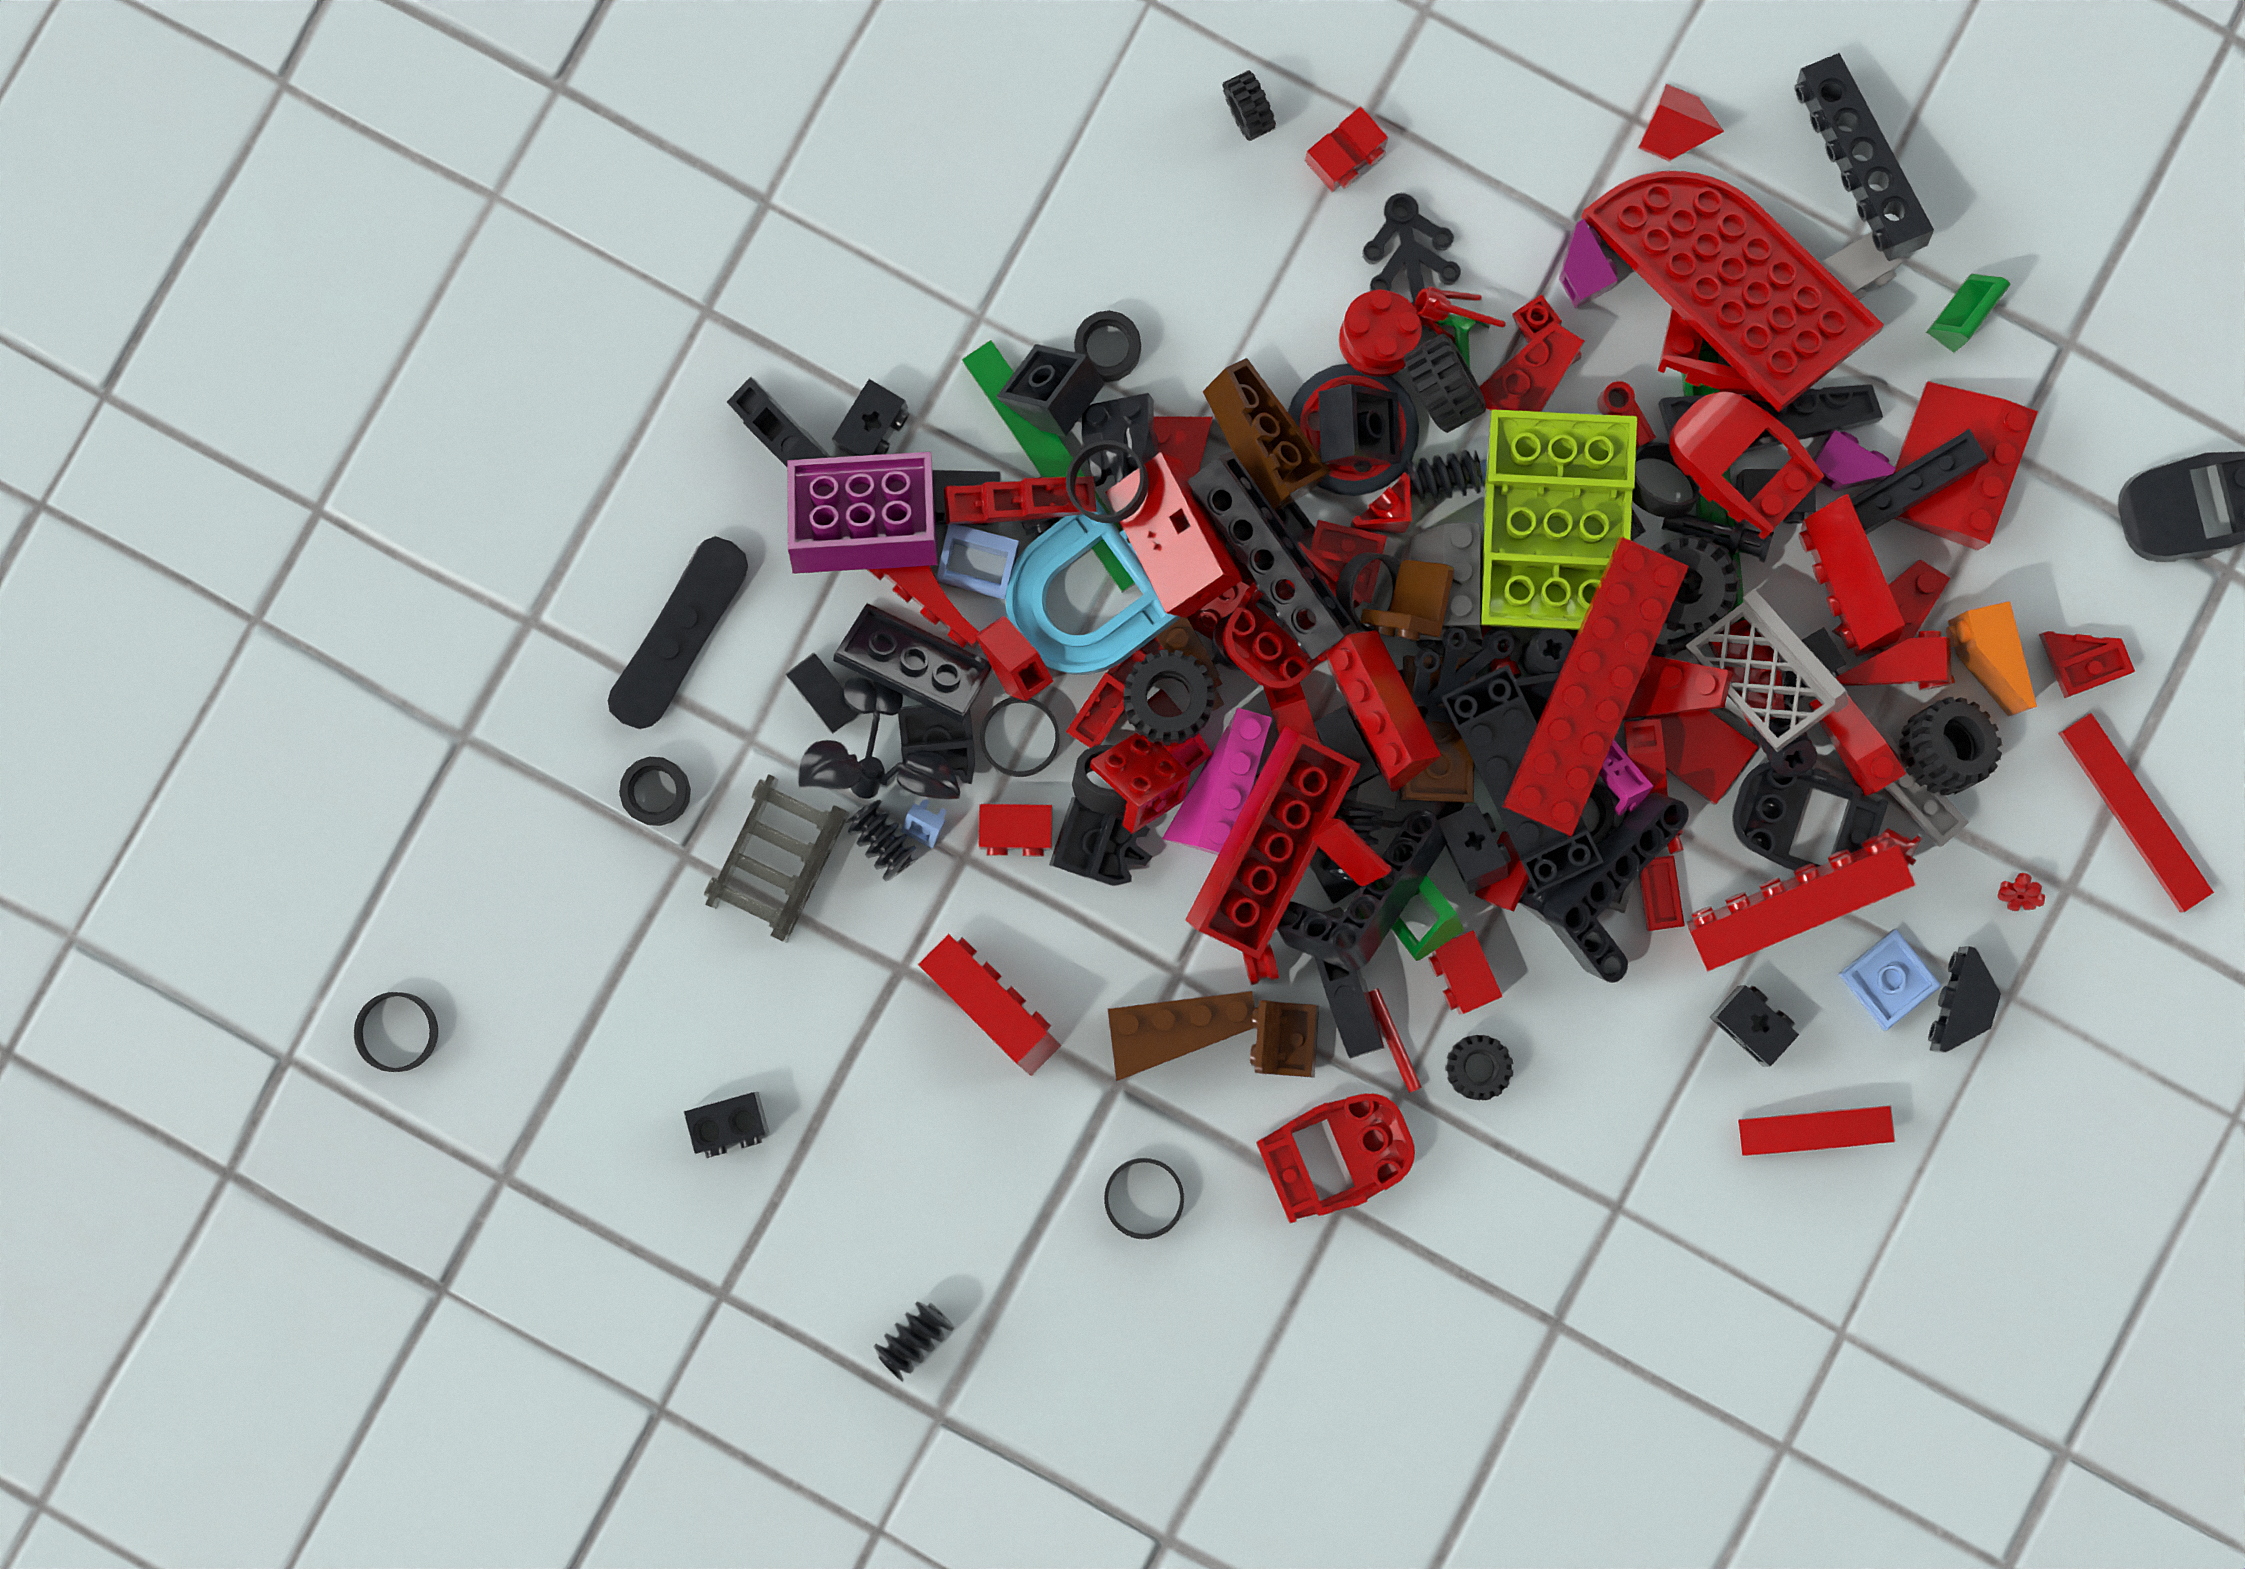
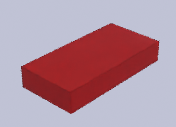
[1638,855,1685,932]

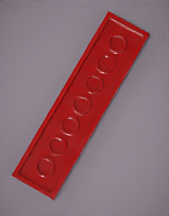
[1502,537,1689,836]

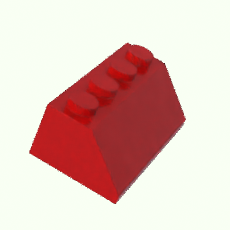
[1798,494,1905,657]
[1326,630,1442,792]

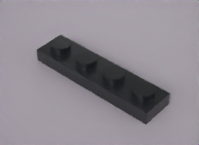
[1851,429,1990,535]

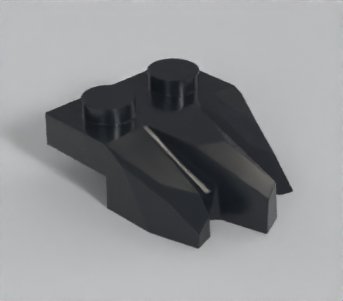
[1081,393,1158,487]
[898,705,975,784]
[1049,797,1153,886]

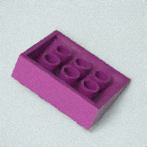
[787,452,937,574]

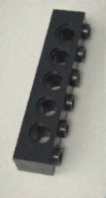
[1794,53,1934,262]
[1187,451,1358,660]

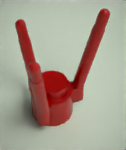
[1414,286,1506,343]

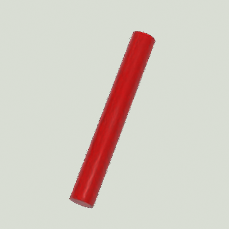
[1369,988,1422,1093]

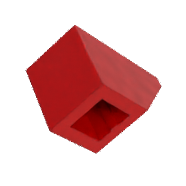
[975,616,1054,701]

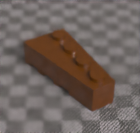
[1202,358,1331,511]
[1108,991,1255,1081]

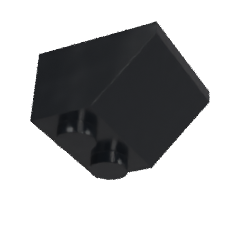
[997,344,1105,437]
[1318,384,1401,466]

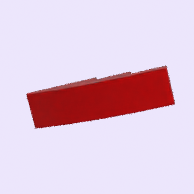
[944,476,1097,525]
[1065,637,1164,748]
[1738,1105,1896,1156]

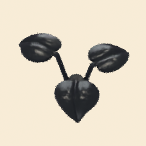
[798,673,960,799]

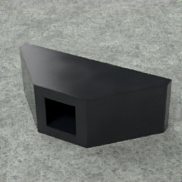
[1928,946,2001,1053]

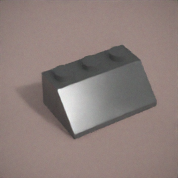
[1410,523,1482,641]

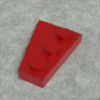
[1479,322,1585,412]
[1708,610,1785,727]
[1622,655,1733,721]

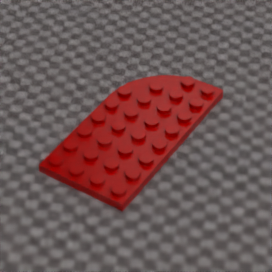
[1581,171,1884,412]

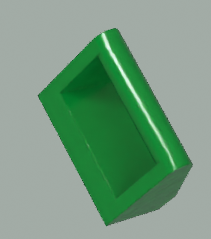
[1926,274,2011,353]
[1391,875,1464,961]

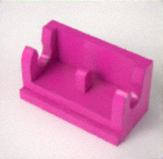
[1599,740,1653,816]

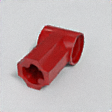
[1597,381,1657,450]

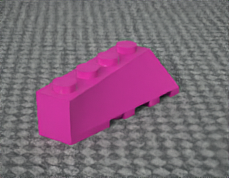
[1162,708,1272,855]

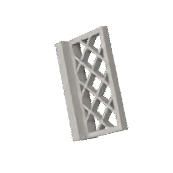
[1686,589,1848,752]

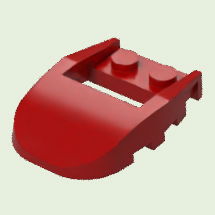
[1657,307,1768,402]
[1669,392,1824,540]
[1223,542,1364,690]
[1256,1093,1415,1223]

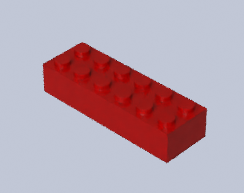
[1185,726,1361,960]
[1687,835,1916,972]

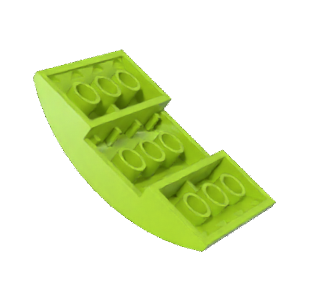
[1481,410,1637,630]

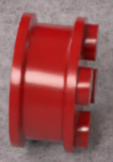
[1338,290,1422,377]

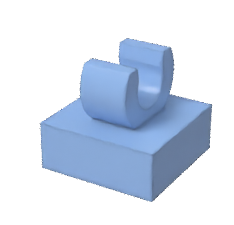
[901,799,946,849]

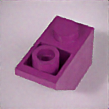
[1558,219,1618,309]
[1813,430,1896,491]

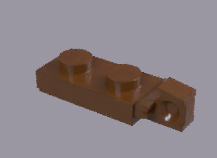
[1156,617,1224,712]

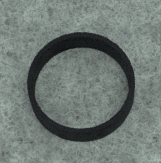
[1066,440,1149,523]
[1632,442,1701,518]
[1336,552,1401,632]
[980,697,1060,777]
[354,992,438,1072]
[1104,1158,1184,1239]

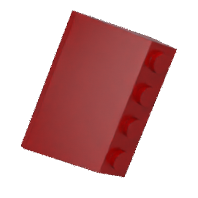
[1892,381,2038,551]

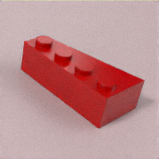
[918,933,1062,1076]

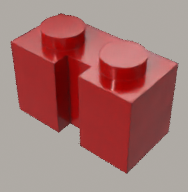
[1305,106,1388,192]
[979,804,1052,857]
[1428,930,1503,1015]

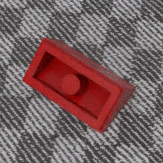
[1312,818,1391,886]
[1475,831,1529,912]

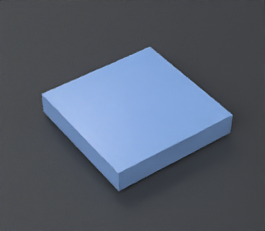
[1838,929,1942,1031]

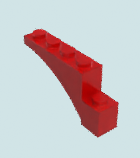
[866,566,979,649]

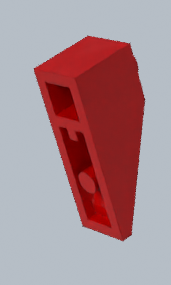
[1836,630,1951,686]
[1808,694,1906,796]

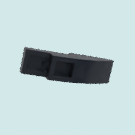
[726,377,832,467]
[1315,907,1384,1059]

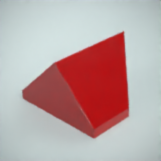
[1638,83,1725,162]
[1350,472,1412,533]

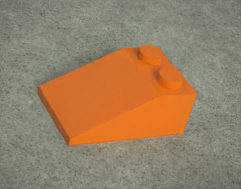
[1946,601,2037,716]

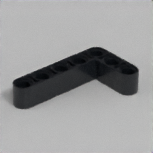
[1543,792,1689,983]
[1276,809,1446,971]

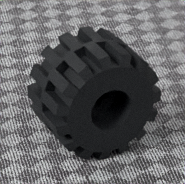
[1656,535,1741,633]

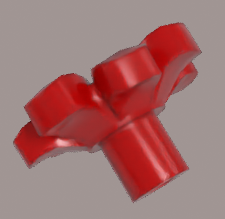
[1997,873,2045,912]

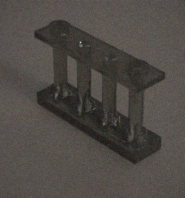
[704,774,850,943]

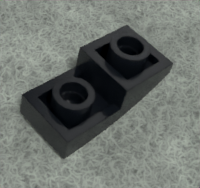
[785,652,859,734]
[1314,705,1382,791]

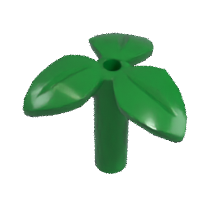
[1429,314,1490,368]

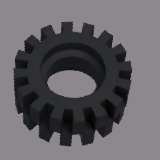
[1222,70,1276,141]
[1445,1035,1514,1101]

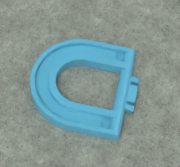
[1005,498,1180,675]

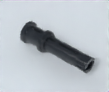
[1661,514,1774,563]

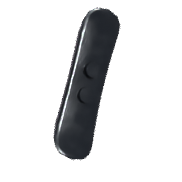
[607,536,748,729]

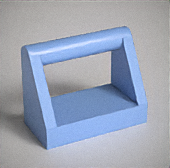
[936,524,1020,600]

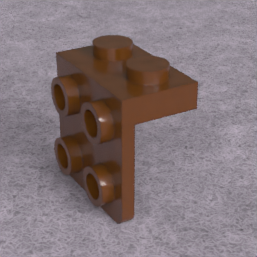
[1360,560,1454,641]
[1250,1000,1319,1078]

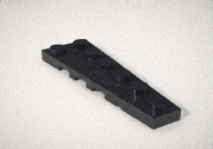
[1658,384,1883,468]

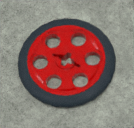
[1287,363,1420,496]

